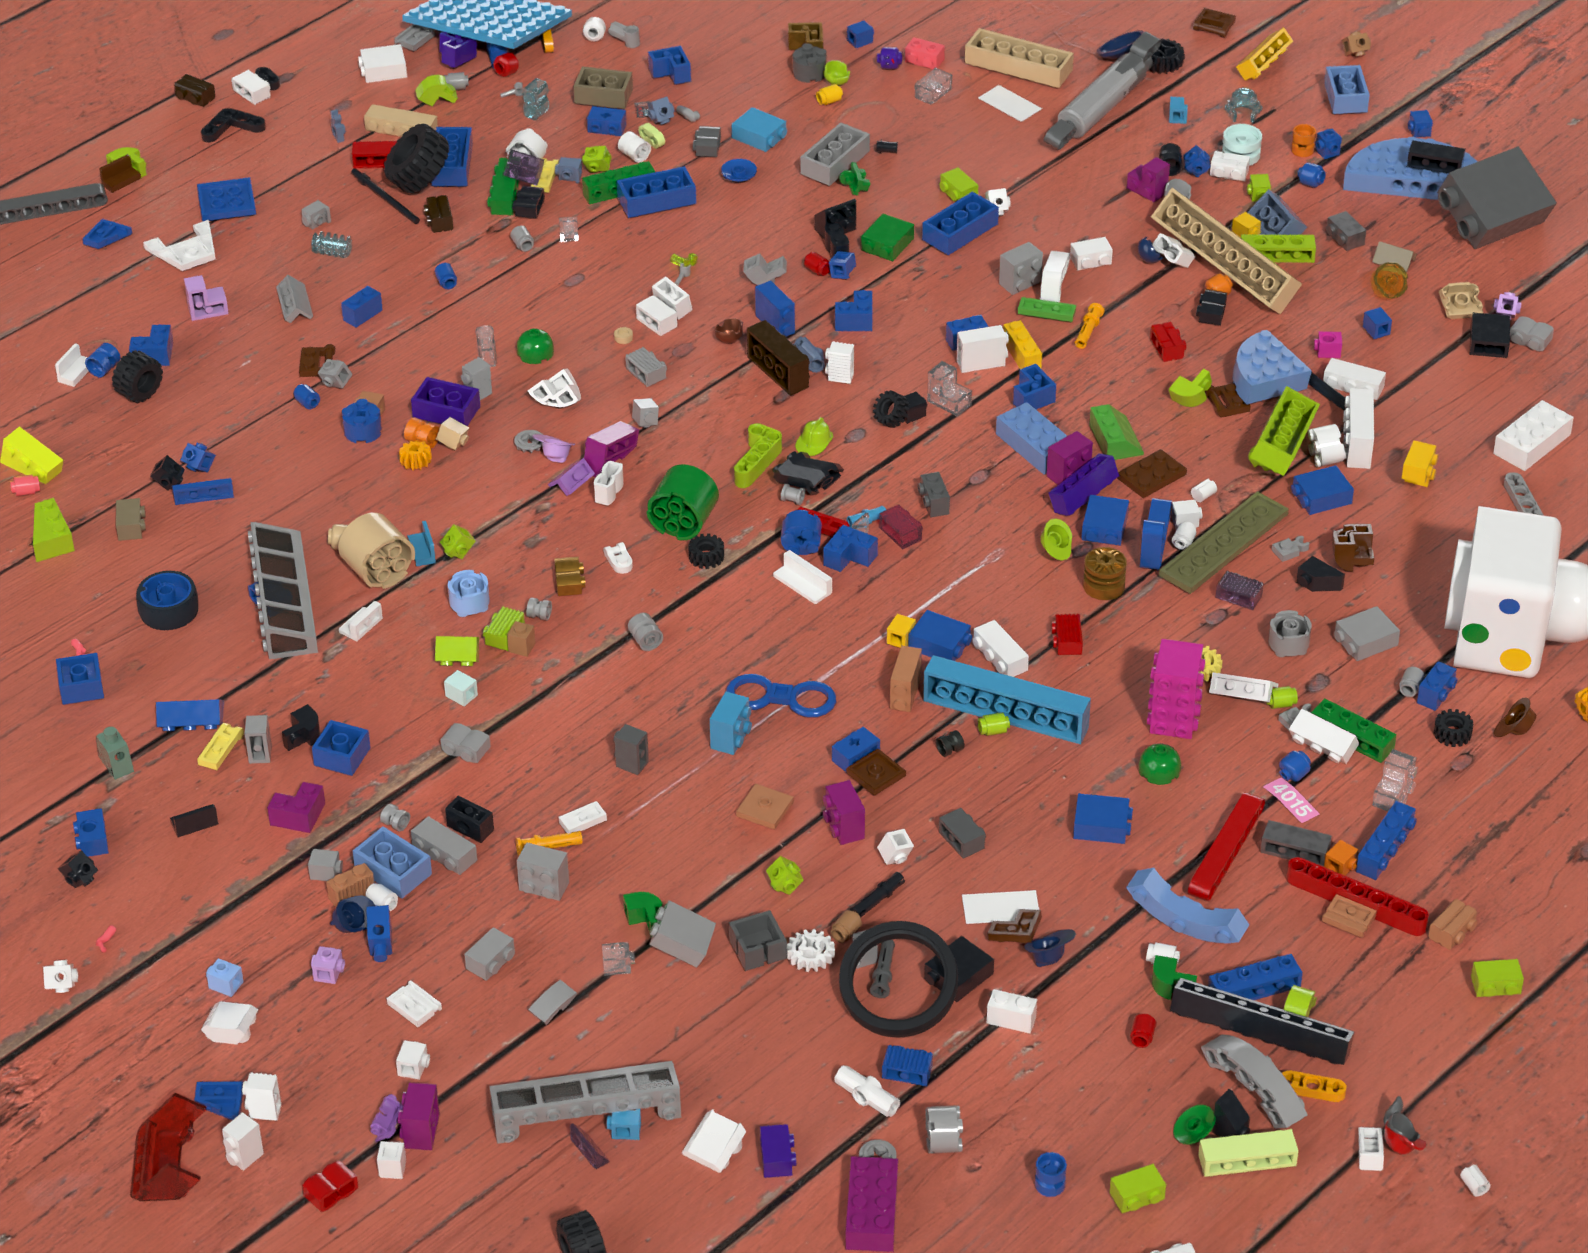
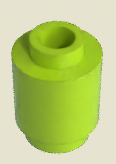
[1266,686,1298,709]
[978,712,1010,736]

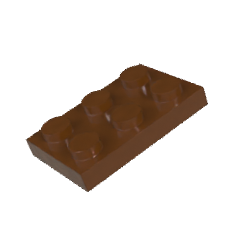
[1117,449,1187,499]

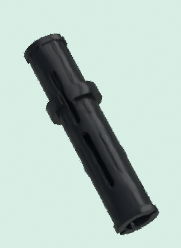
[850,872,905,918]

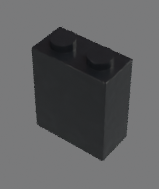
[1470,312,1510,358]
[924,936,994,1002]

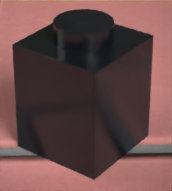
[903,391,927,424]

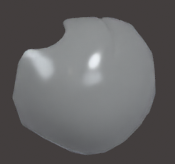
[1164,179,1192,199]

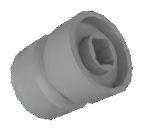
[628,613,663,651]

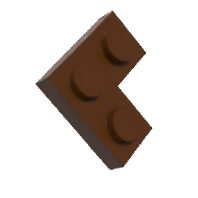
[988,909,1042,943]

